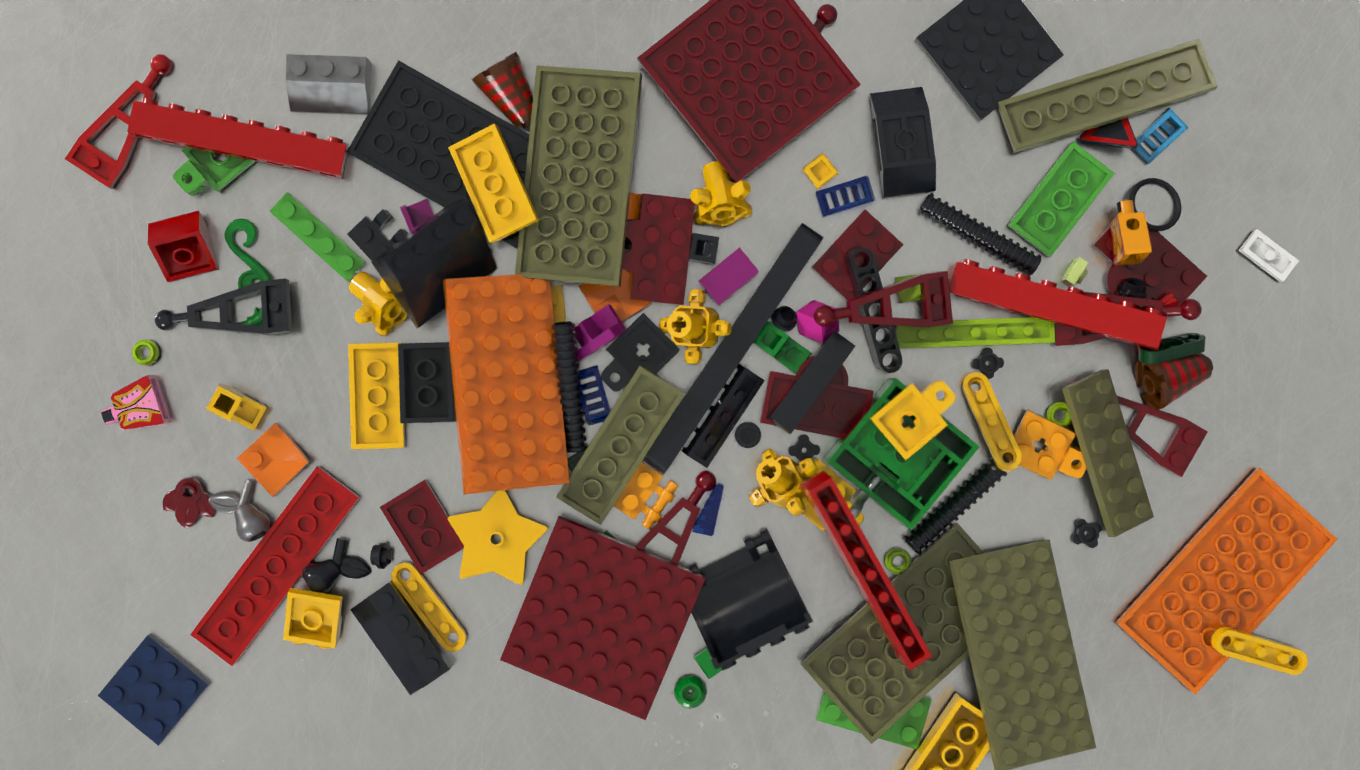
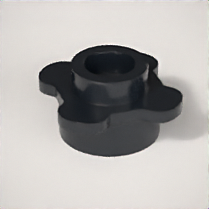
[1120,278,1147,299]
[972,348,1004,379]
[788,435,820,462]
[1072,519,1102,548]

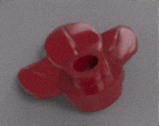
[163,477,216,528]

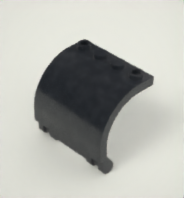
[689,528,813,670]

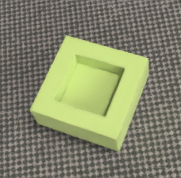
[1061,257,1088,286]

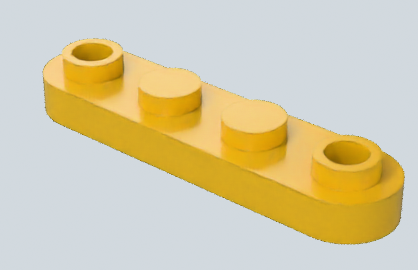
[962,372,1022,472]
[391,562,467,652]
[1211,627,1308,675]

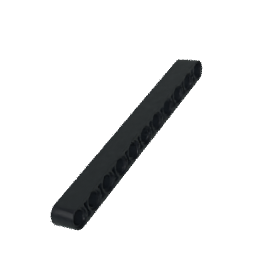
[642,223,824,475]

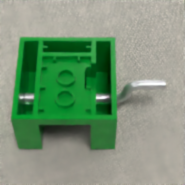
[823,378,980,530]

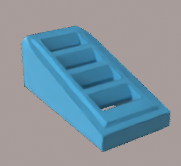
[1134,108,1189,164]

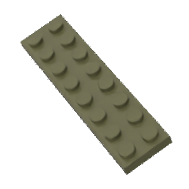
[998,39,1217,153]

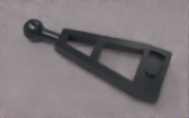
[154,279,292,335]

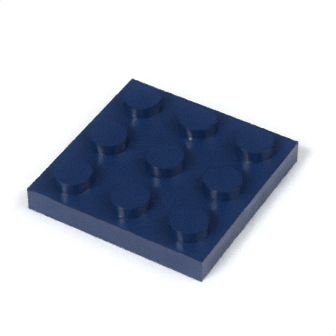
[98,634,211,746]

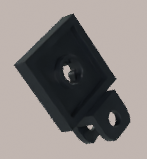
[601,313,680,392]

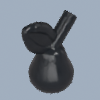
[302,538,371,594]

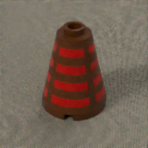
[471,52,533,129]
[1135,353,1213,410]

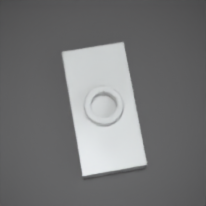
[1238,229,1299,282]

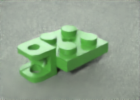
[173,147,256,196]

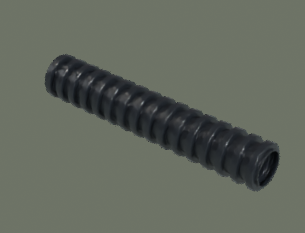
[920,193,1042,276]
[551,321,587,453]
[904,456,1010,554]

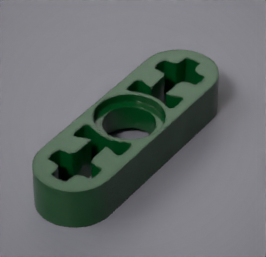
[1139,333,1206,364]

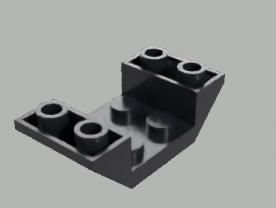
[870,87,936,198]

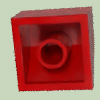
[148,211,218,282]

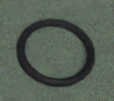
[1129,178,1182,231]

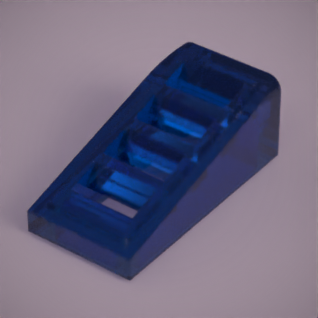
[816,176,875,217]
[578,365,611,426]
[692,482,724,536]

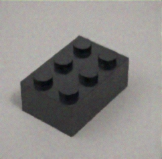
[398,342,456,423]

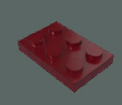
[811,209,904,301]
[380,479,464,574]

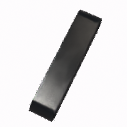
[845,246,903,373]

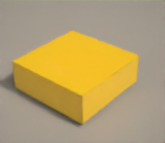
[802,153,839,190]

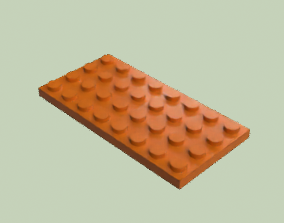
[443,274,570,494]
[1115,468,1338,695]

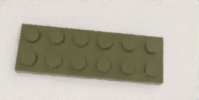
[556,364,685,525]
[1062,369,1154,537]

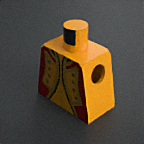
[1110,200,1152,266]

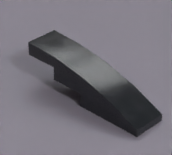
[769,330,855,434]

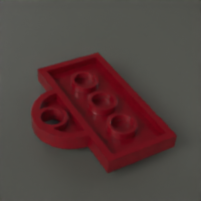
[622,193,695,305]
[1092,221,1207,305]
[760,356,874,439]

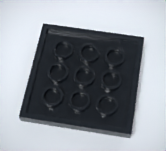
[915,0,1064,121]

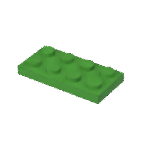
[1007,141,1115,257]
[816,691,932,749]

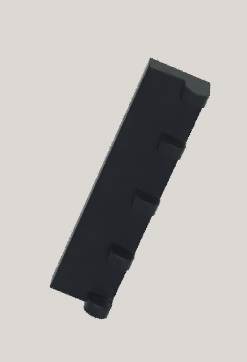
[681,364,765,468]

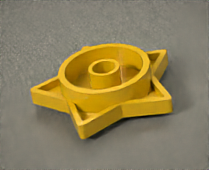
[448,490,547,585]

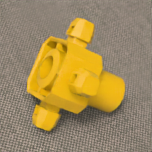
[690,161,753,227]
[349,271,408,336]
[659,289,732,364]
[749,449,818,516]

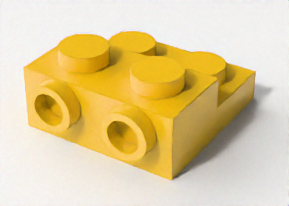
[283,588,343,649]

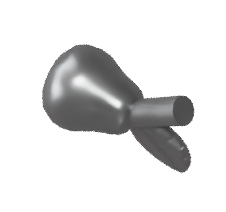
[208,480,270,542]

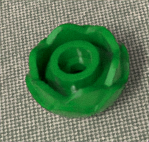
[674,675,707,709]

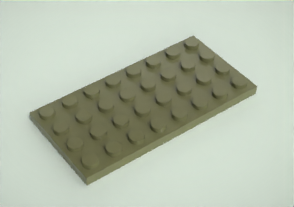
[515,65,642,287]
[800,523,984,744]
[949,539,1096,770]

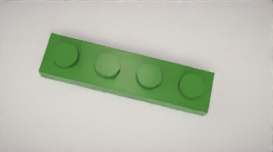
[270,192,366,282]

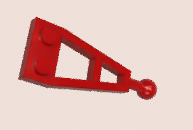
[65,54,172,189]

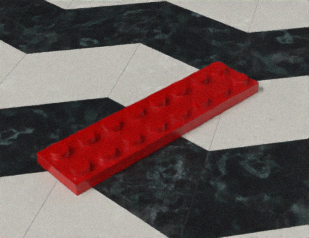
[190,466,360,666]

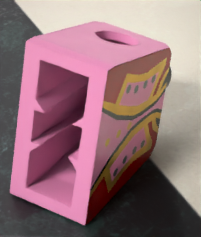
[101,375,171,430]

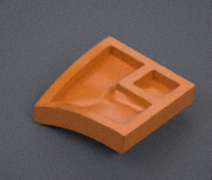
[579,269,651,323]
[237,423,310,497]

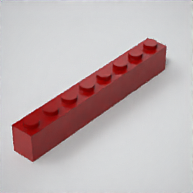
[127,98,348,179]
[949,259,1167,350]
[800,471,932,670]

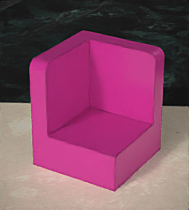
[797,300,839,343]

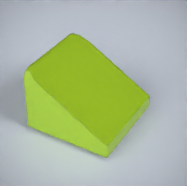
[895,274,922,303]

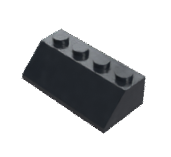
[350,581,454,695]

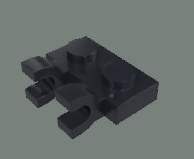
[347,209,409,261]

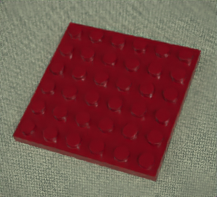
[637,0,861,183]
[500,516,706,720]

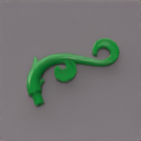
[224,218,273,333]

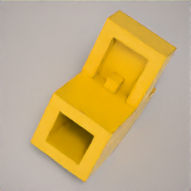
[206,384,267,430]

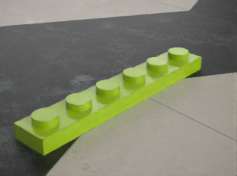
[895,317,1055,349]

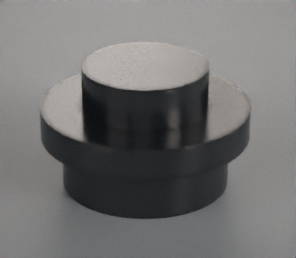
[771,306,797,331]
[735,422,761,448]
[370,543,392,569]

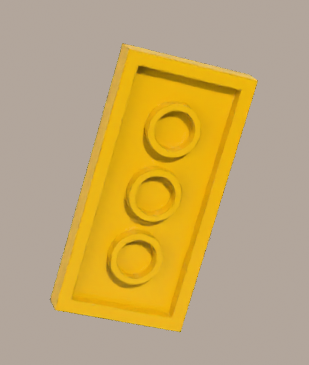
[448,124,539,243]
[348,342,405,449]

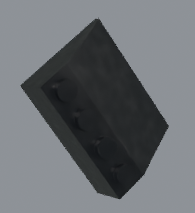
[371,199,497,328]

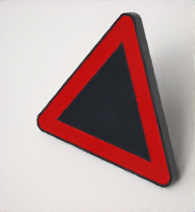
[1080,117,1138,149]

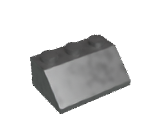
[286,54,371,114]

